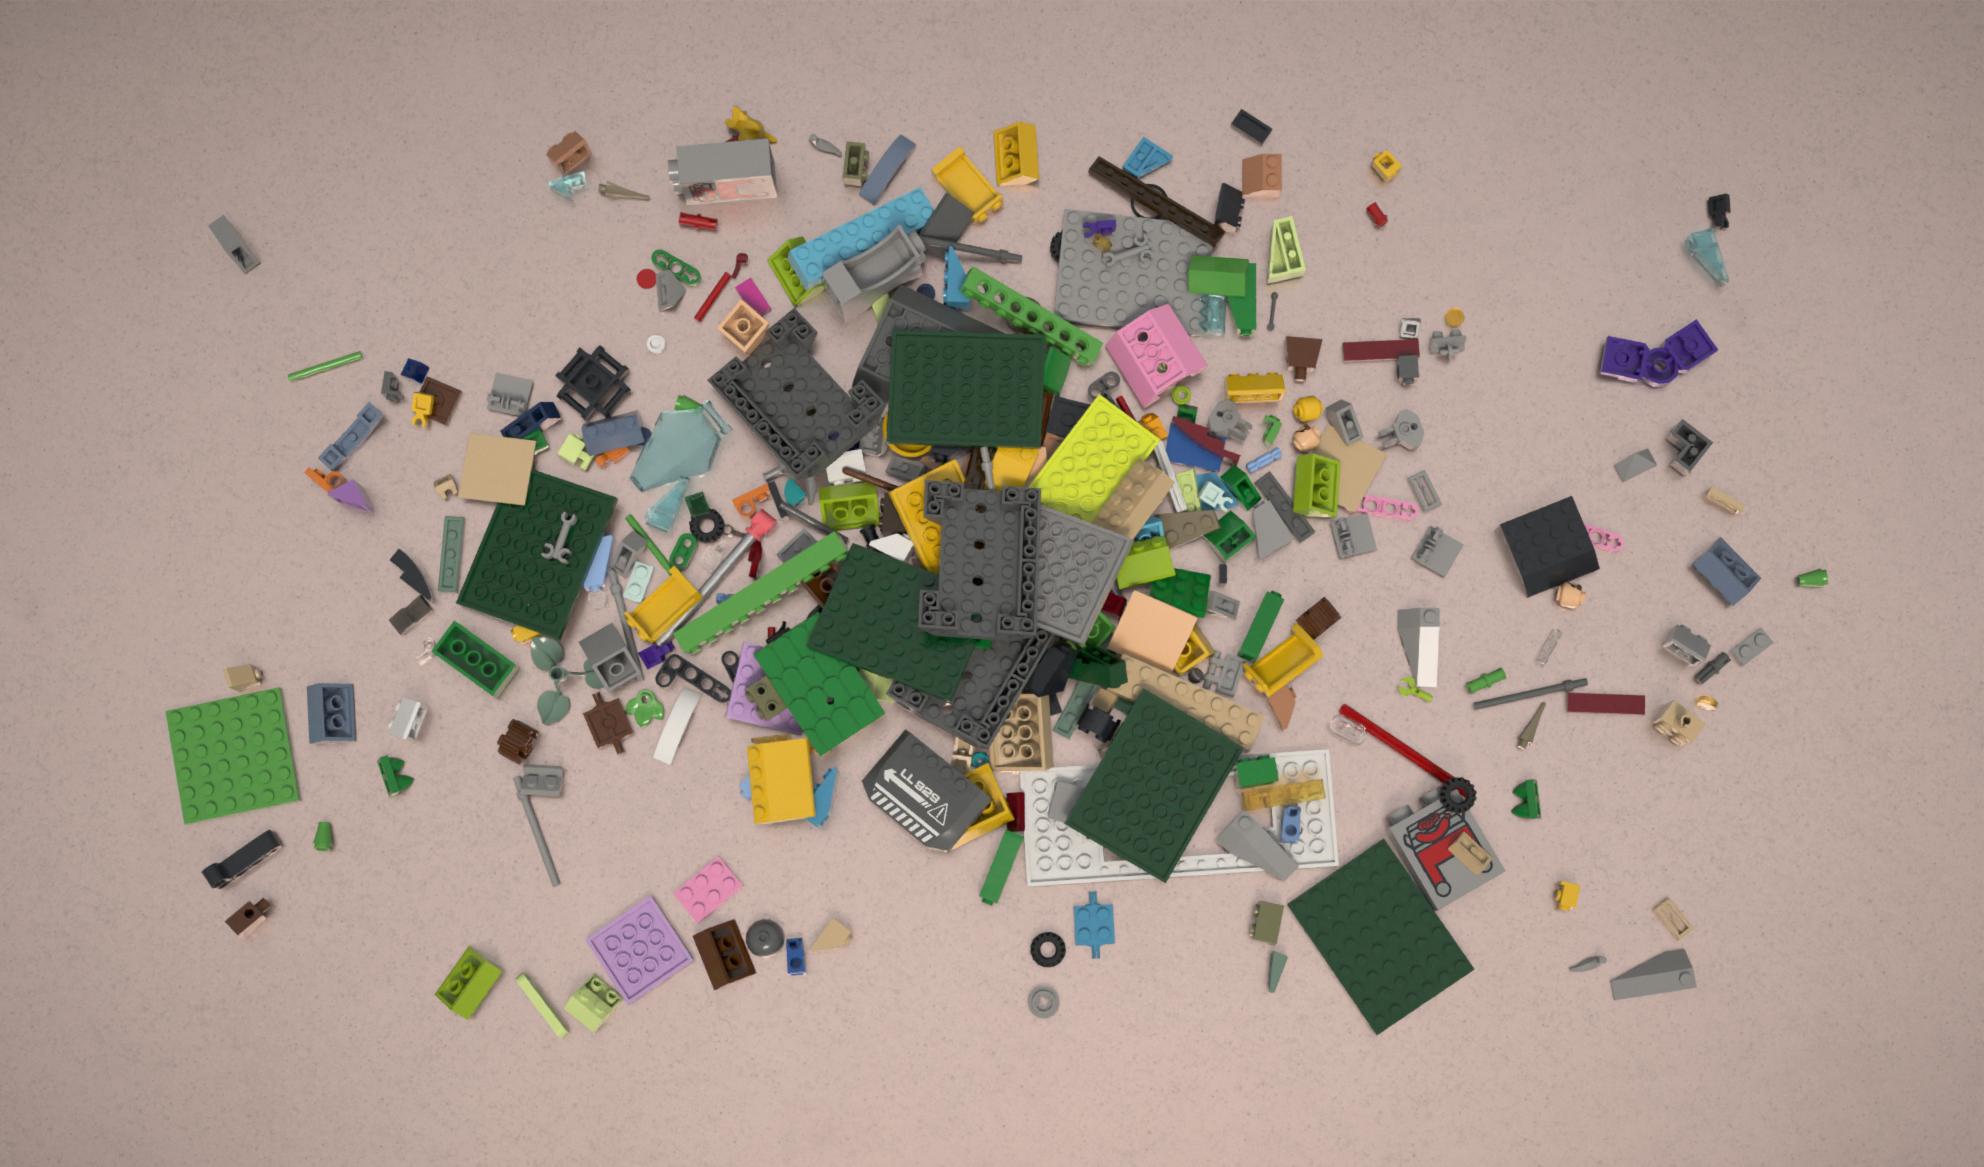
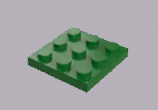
[1149,568,1211,618]

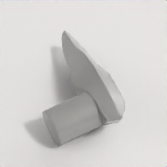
[809,134,842,156]
[805,476,816,504]
[1570,956,1607,972]

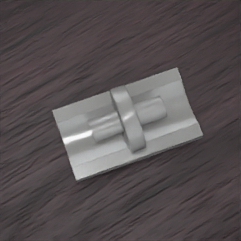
[1430,329,1466,360]

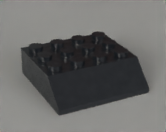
[1498,496,1600,598]

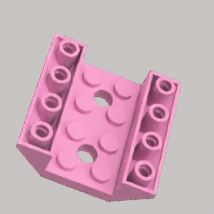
[1105,304,1208,408]

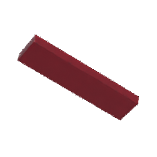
[1342,339,1420,362]
[1566,693,1645,715]

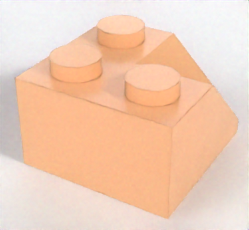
[717,299,770,355]

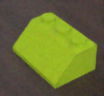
[767,236,825,307]
[1293,453,1341,518]
[819,482,880,530]
[1116,535,1175,589]
[434,946,502,1020]

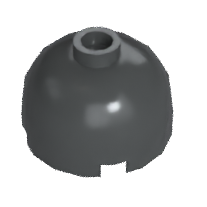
[746,919,785,958]

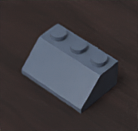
[581,410,645,456]
[1693,537,1761,606]
[307,683,356,744]

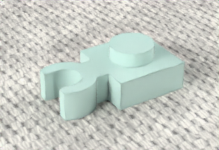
[1197,481,1233,512]

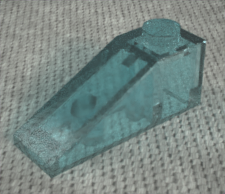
[1686,228,1729,287]
[645,477,691,533]

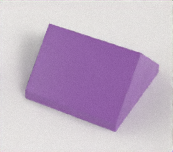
[328,479,374,513]

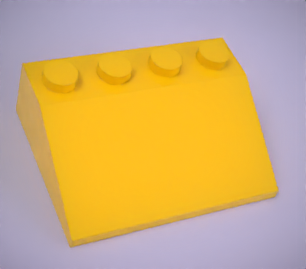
[747,738,816,824]
[945,763,1015,853]

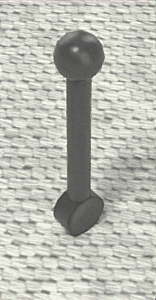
[1267,292,1278,331]

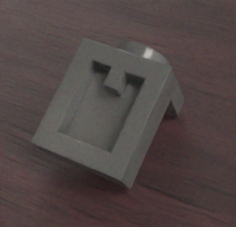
[381,371,404,401]

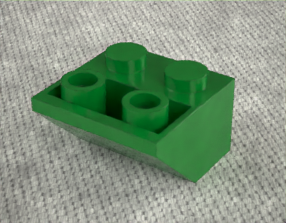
[1043,347,1071,397]
[1202,510,1256,564]

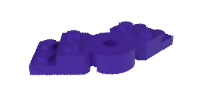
[1600,319,1718,387]

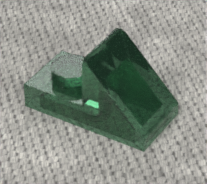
[684,491,710,519]

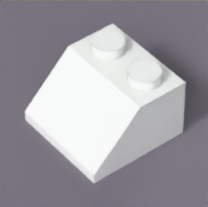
[826,449,867,486]
[869,534,915,563]
[388,697,429,743]

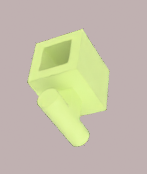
[557,433,595,471]

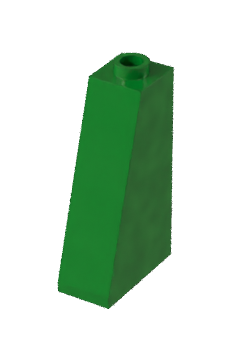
[1225,263,1256,337]
[1237,591,1285,664]
[979,830,1024,906]

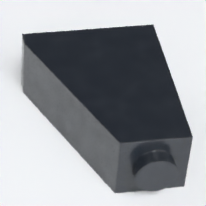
[1025,642,1078,698]

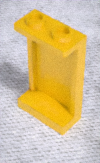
[931,146,1004,224]
[624,566,703,644]
[1242,623,1323,697]

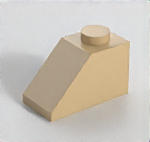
[223,664,262,692]
[810,918,853,952]

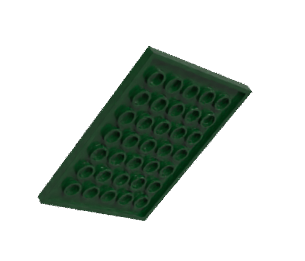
[886,330,1046,449]
[456,469,618,641]
[807,543,982,703]
[1064,688,1244,883]
[1287,838,1475,1035]

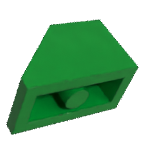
[1220,465,1262,511]

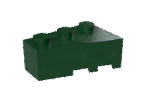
[1069,644,1128,688]

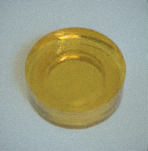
[1092,236,1112,252]
[1445,308,1464,328]
[1697,696,1718,711]

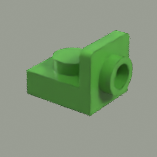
[1263,415,1282,447]

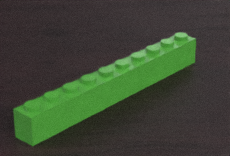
[673,531,849,655]

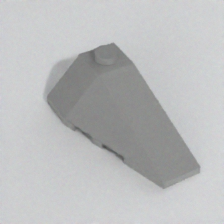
[1398,608,1440,688]
[1216,810,1299,881]
[1610,949,1697,1000]

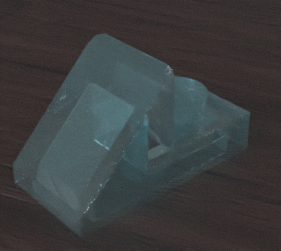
[547,171,588,202]

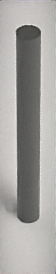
[779,501,849,544]

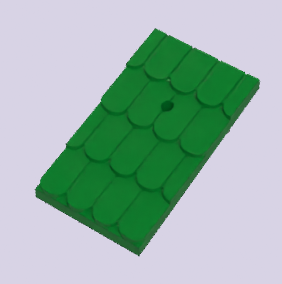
[753,611,885,756]

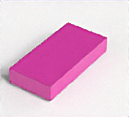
[735,278,772,315]

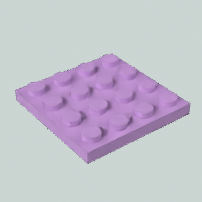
[725,642,802,736]
[585,895,694,1005]

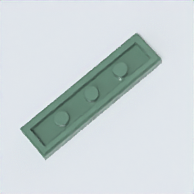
[438,516,465,593]

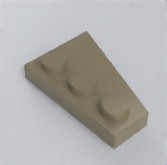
[1154,510,1221,550]

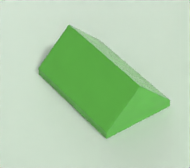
[1188,255,1249,297]

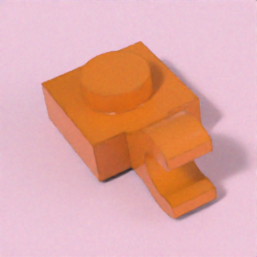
[595,447,629,468]

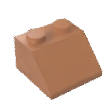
[546,131,592,176]
[1242,154,1282,197]

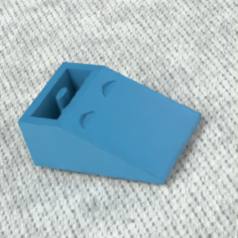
[943,246,970,312]
[805,767,839,830]

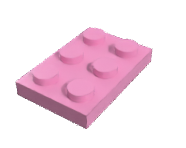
[673,856,743,924]

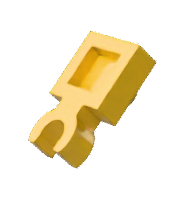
[411,392,434,427]

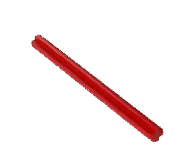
[1339,704,1465,797]

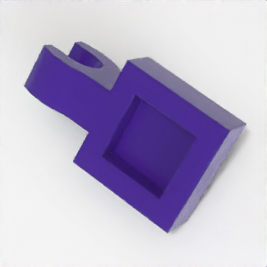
[1082,219,1116,238]
[638,641,675,670]

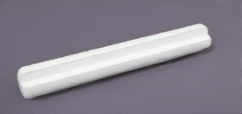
[1153,440,1187,513]

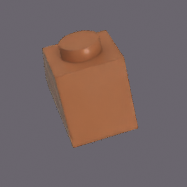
[1265,685,1297,731]

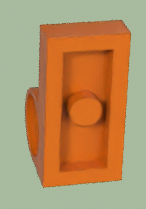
[304,467,347,493]
[732,484,771,520]

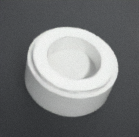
[646,334,666,354]

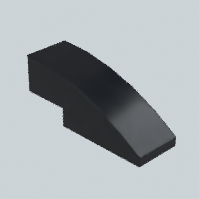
[390,549,435,603]

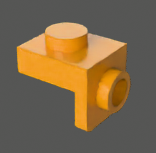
[1137,413,1168,440]

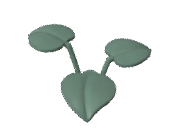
[531,636,604,725]

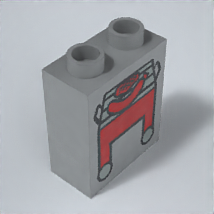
[668,138,778,205]
[1384,785,1506,911]

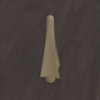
[598,181,650,200]
[1518,702,1546,750]

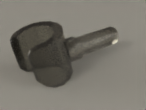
[723,524,746,538]

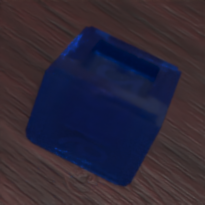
[401,358,429,384]

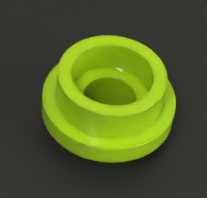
[1172,386,1191,405]

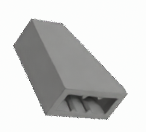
[208,215,260,273]
[1252,500,1294,561]

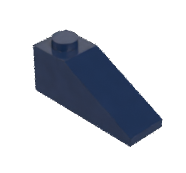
[500,402,561,439]

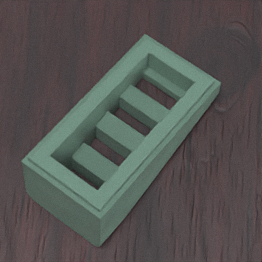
[1268,951,1288,993]

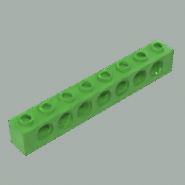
[958,266,1103,366]

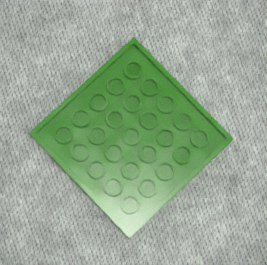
[165,687,301,825]

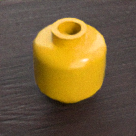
[1293,395,1323,422]

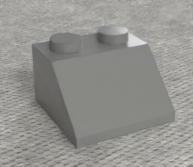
[1662,624,1711,667]

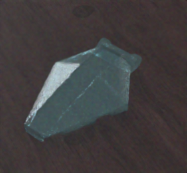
[629,400,733,492]

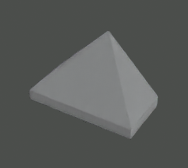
[656,270,686,311]
[1614,449,1657,482]

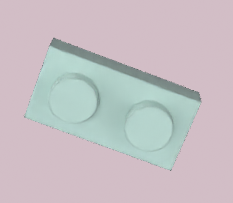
[623,561,655,604]

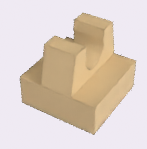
[434,474,457,499]

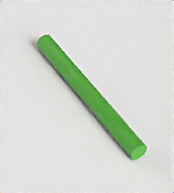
[288,351,363,382]
[625,514,672,576]

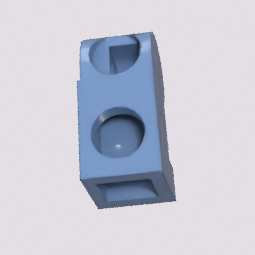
[1280,805,1300,844]

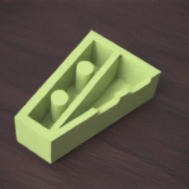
[1267,216,1306,284]

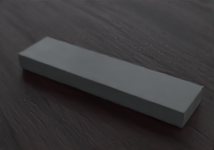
[1254,471,1315,544]

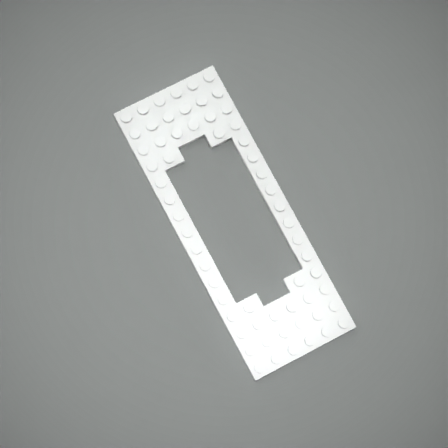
[1020,749,1339,887]

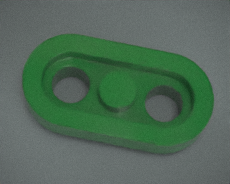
[669,533,697,570]

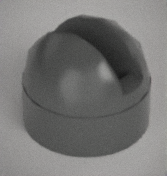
[1188,668,1204,684]

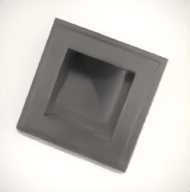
[1399,318,1421,339]

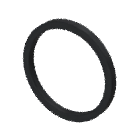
[1131,184,1168,219]

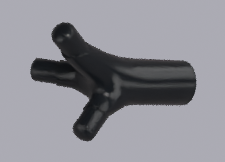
[766,621,790,644]

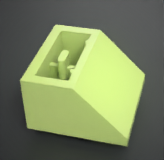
[564,974,624,1033]

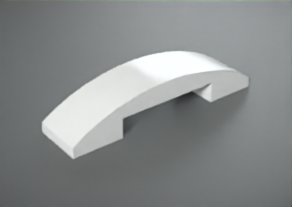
[653,687,702,765]

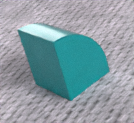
[784,478,807,508]

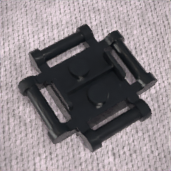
[555,345,631,420]

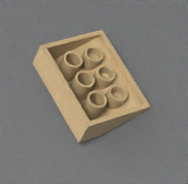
[990,690,1054,771]

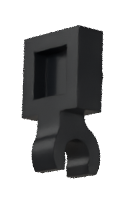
[1709,193,1731,229]

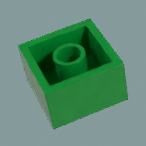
[1233,755,1279,789]

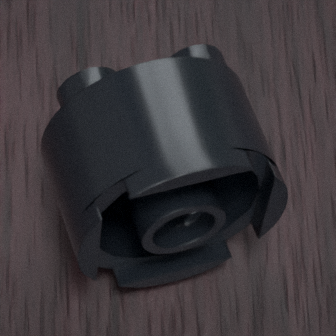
[1076,703,1121,743]

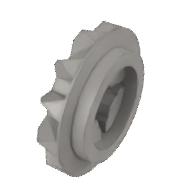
[1028,987,1059,1018]

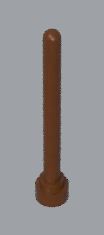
[842,467,899,491]

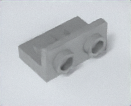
[521,764,564,796]

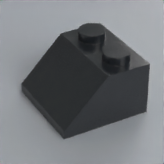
[1214,183,1245,233]
[931,446,973,465]

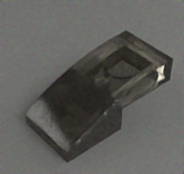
[389,595,433,635]

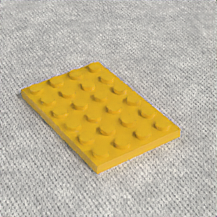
[888,459,984,575]

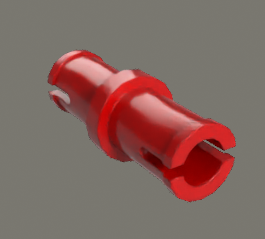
[679,212,718,231]

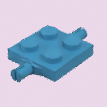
[1074,892,1115,959]

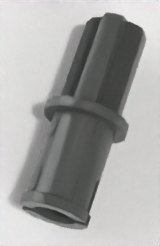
[1696,652,1731,684]

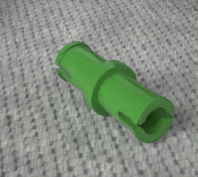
[1466,667,1506,694]

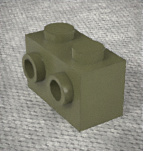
[842,141,869,186]
[744,675,788,721]
[1249,901,1284,945]

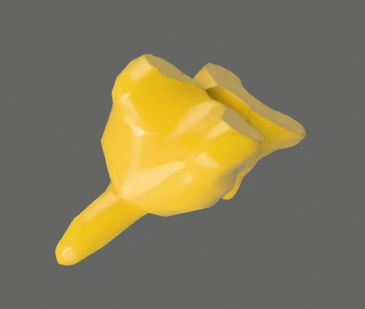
[725,106,777,143]

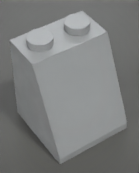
[579,623,641,692]

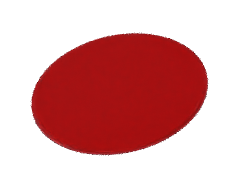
[636,269,656,289]

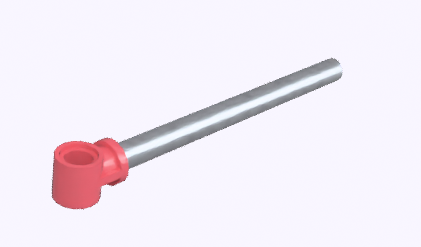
[655,509,777,647]

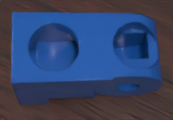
[786,938,807,976]

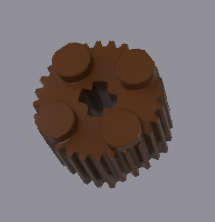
[1296,596,1342,640]
[497,719,539,765]

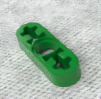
[651,249,701,286]

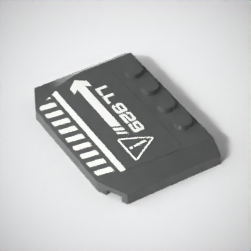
[862,729,992,853]

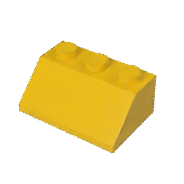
[993,121,1039,186]
[1224,372,1286,403]
[1174,623,1216,676]

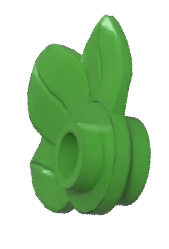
[626,689,664,727]

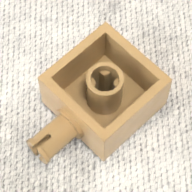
[1652,700,1706,746]

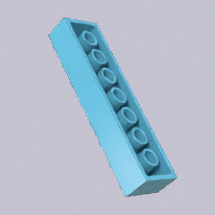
[787,187,934,291]

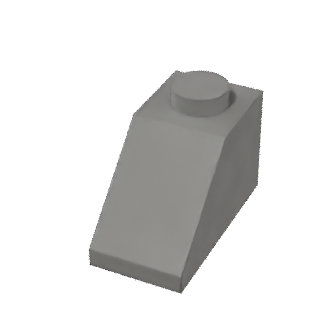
[1326,399,1363,446]
[609,531,648,578]

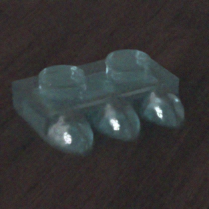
[1198,295,1226,335]

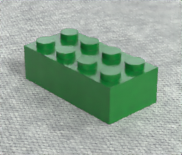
[431,620,520,698]

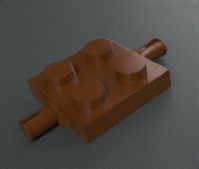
[583,692,634,755]

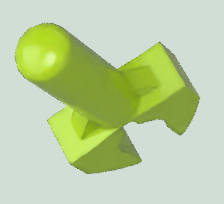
[1397,677,1433,702]

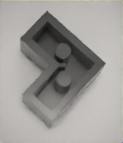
[1666,419,1713,476]

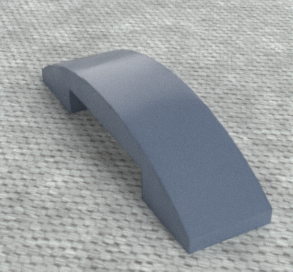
[859,134,916,205]
[318,402,383,471]

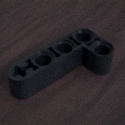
[655,654,731,705]
[201,830,281,890]

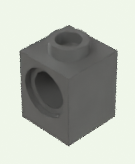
[1396,355,1419,385]

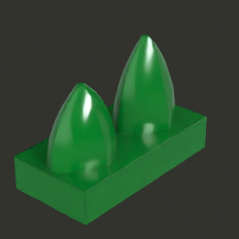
[377,755,414,797]
[1511,779,1542,819]

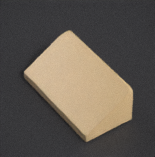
[1448,831,1493,875]

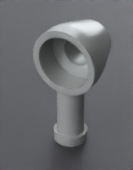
[762,459,790,482]

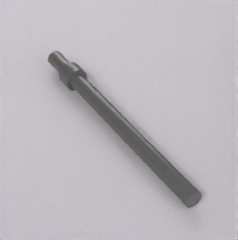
[918,235,1022,263]
[1473,678,1588,710]

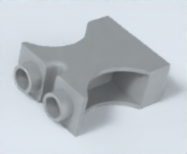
[822,225,927,323]

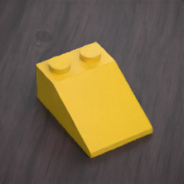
[983,448,1039,491]

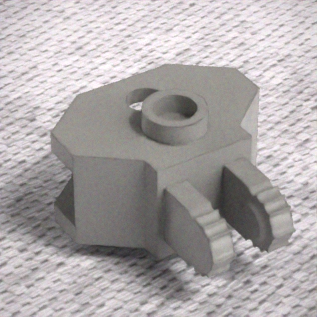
[1207,399,1253,441]
[1378,409,1424,450]

